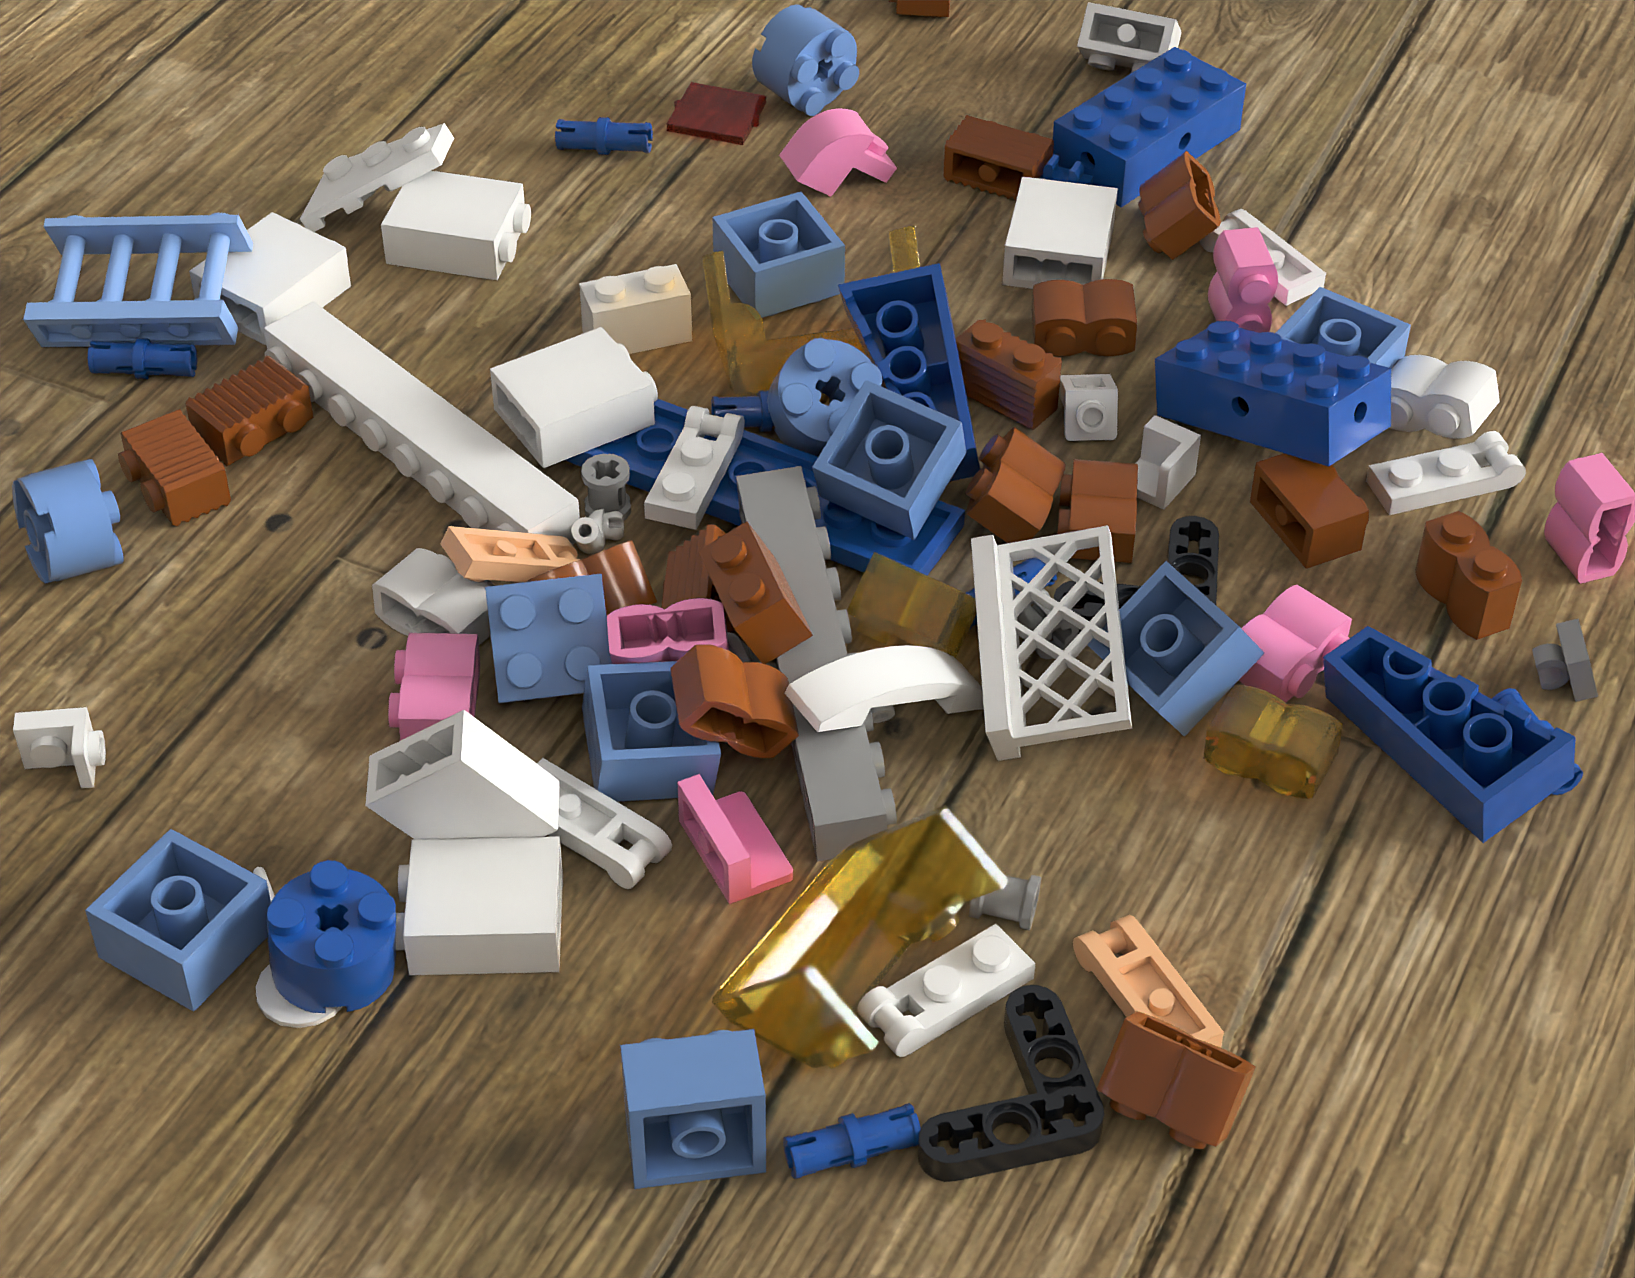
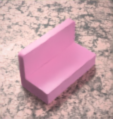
[677,774,793,904]

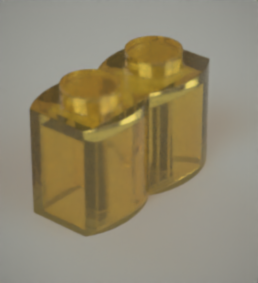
[847,552,977,659]
[1203,685,1343,799]

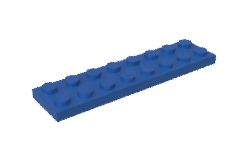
[565,399,965,592]

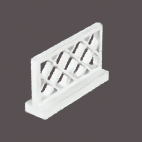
[971,525,1132,761]

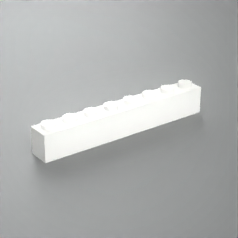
[264,301,580,545]

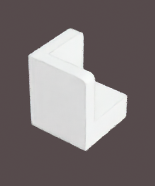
[1135,415,1201,509]

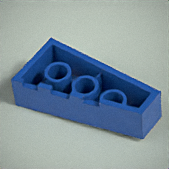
[838,263,981,482]
[1323,626,1576,843]

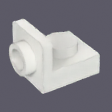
[1059,374,1118,441]
[13,707,106,789]

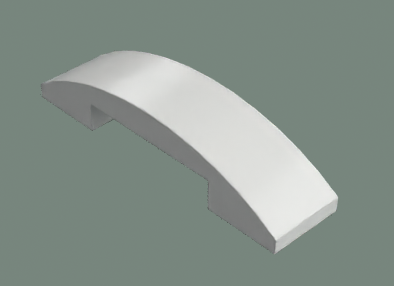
[785,645,984,732]

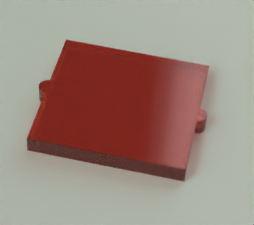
[667,82,766,145]

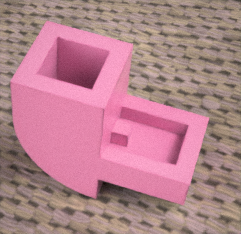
[779,108,897,197]

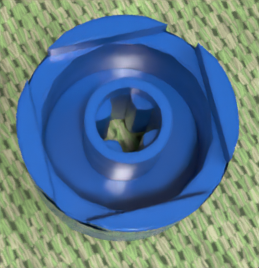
[267,860,396,1013]

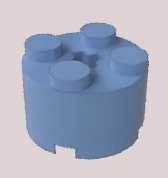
[752,5,859,116]
[767,338,882,457]
[12,459,124,583]

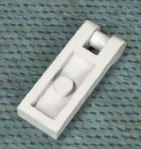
[1200,209,1326,306]
[644,406,745,530]
[1366,431,1526,515]
[537,758,672,889]
[857,924,1035,1057]

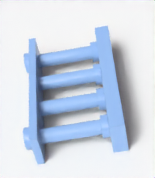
[23,213,253,347]

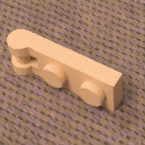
[440,526,580,583]
[1073,915,1224,1048]

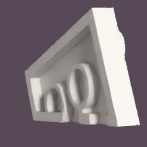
[300,123,454,232]

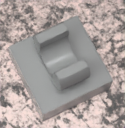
[1532,618,1598,702]

